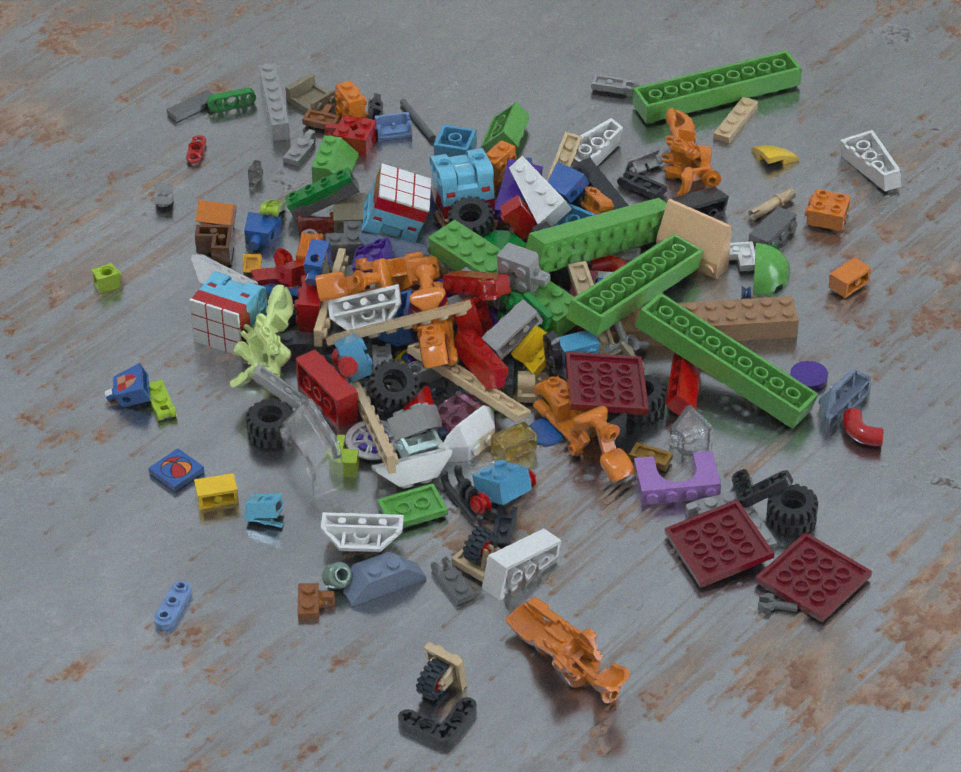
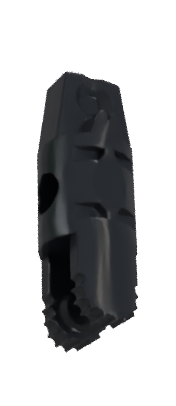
[367,93,383,120]

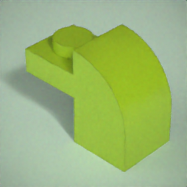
[327,435,359,477]

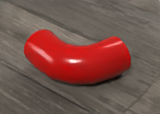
[590,255,627,272]
[843,408,884,447]

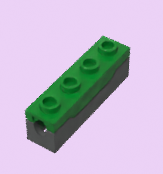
[285,167,360,221]

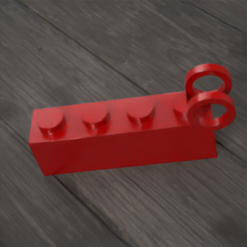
[443,270,511,300]

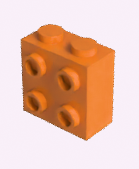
[334,80,367,118]
[486,140,516,192]
[804,189,851,231]

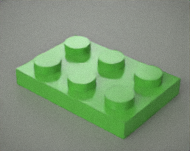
[377,483,448,528]

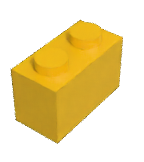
[194,473,239,510]

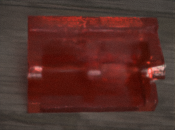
[297,212,334,235]

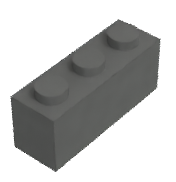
[749,206,797,249]

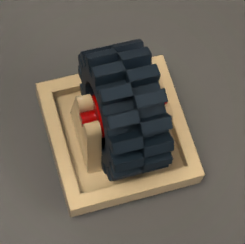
[452,526,500,582]
[416,642,467,701]

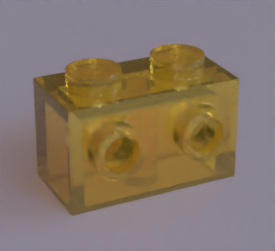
[491,421,537,462]

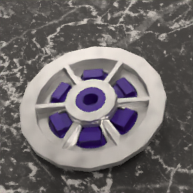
[346,420,397,460]

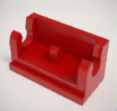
[276,259,305,287]

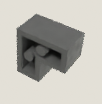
[326,221,363,262]

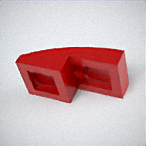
[251,268,289,286]

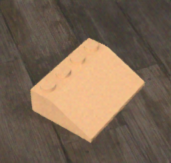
[656,199,731,279]

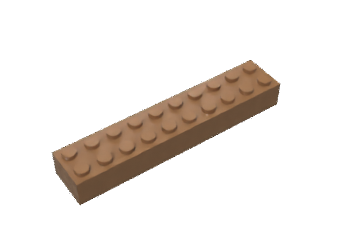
[609,296,799,347]

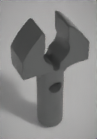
[758,593,798,614]

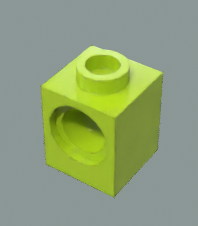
[91,263,122,294]

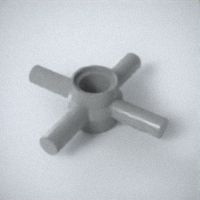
[605,321,649,354]

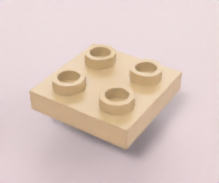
[518,371,550,403]

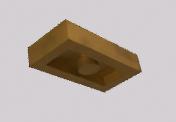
[629,442,673,471]

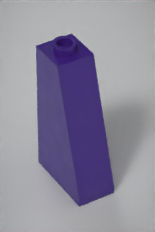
[494,159,543,223]

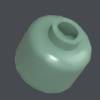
[322,562,352,590]

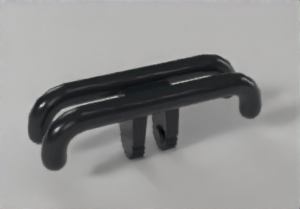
[440,465,498,527]

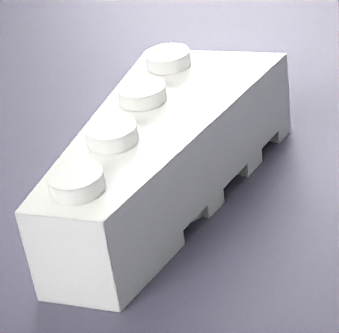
[571,118,623,168]
[840,130,901,191]
[509,156,572,227]
[482,529,562,601]

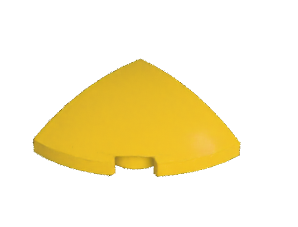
[752,145,799,165]

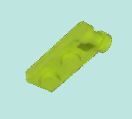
[260,199,286,217]
[149,379,177,421]

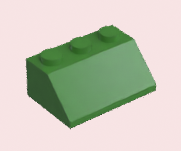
[480,102,530,151]
[311,135,359,183]

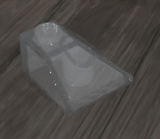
[669,405,714,455]

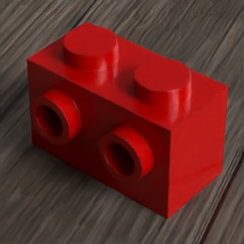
[500,195,538,239]

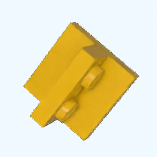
[511,325,562,377]

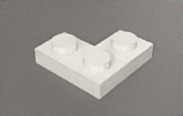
[729,241,755,271]

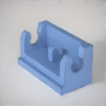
[375,112,412,141]

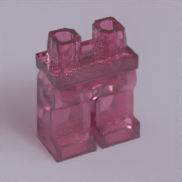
[437,390,489,432]

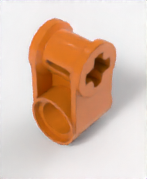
[581,187,614,214]

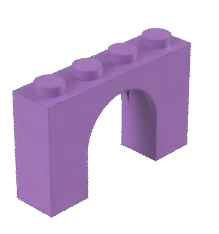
[634,451,721,505]

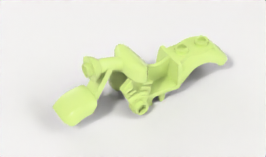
[230,285,294,394]

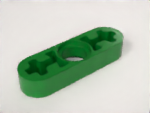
[206,88,256,112]

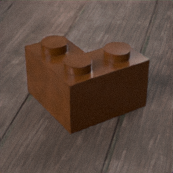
[195,225,234,265]

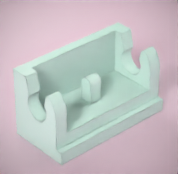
[395,429,442,458]

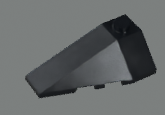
[276,331,336,363]

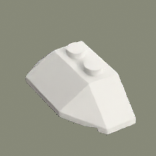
[191,255,258,285]
[328,284,401,330]
[438,405,495,462]
[372,447,452,488]
[321,512,404,552]

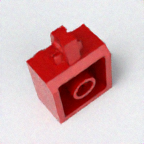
[325,115,377,157]
[453,296,494,338]

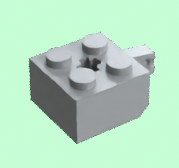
[497,243,550,294]
[387,402,442,441]

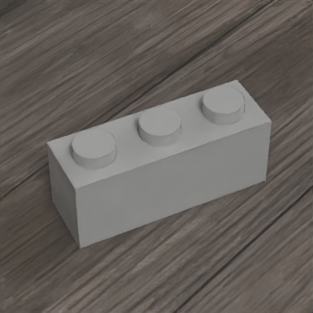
[482,299,543,360]

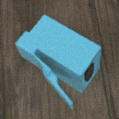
[244,494,284,528]

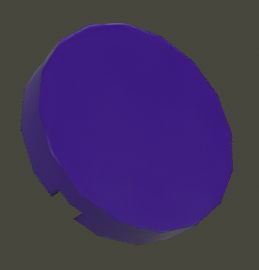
[790,361,828,391]

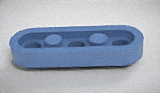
[154,581,192,631]

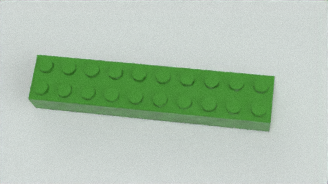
[632,50,802,123]
[526,198,667,273]
[428,220,576,337]
[566,234,704,336]
[635,292,818,429]

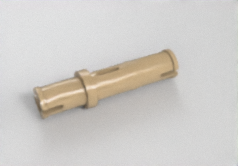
[748,188,796,220]

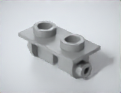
[625,149,663,174]

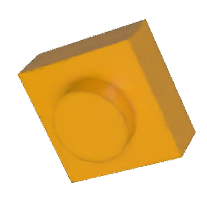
[243,254,262,273]

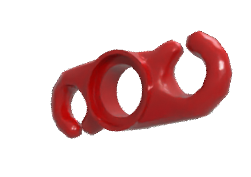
[186,135,206,163]

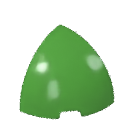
[753,243,790,295]

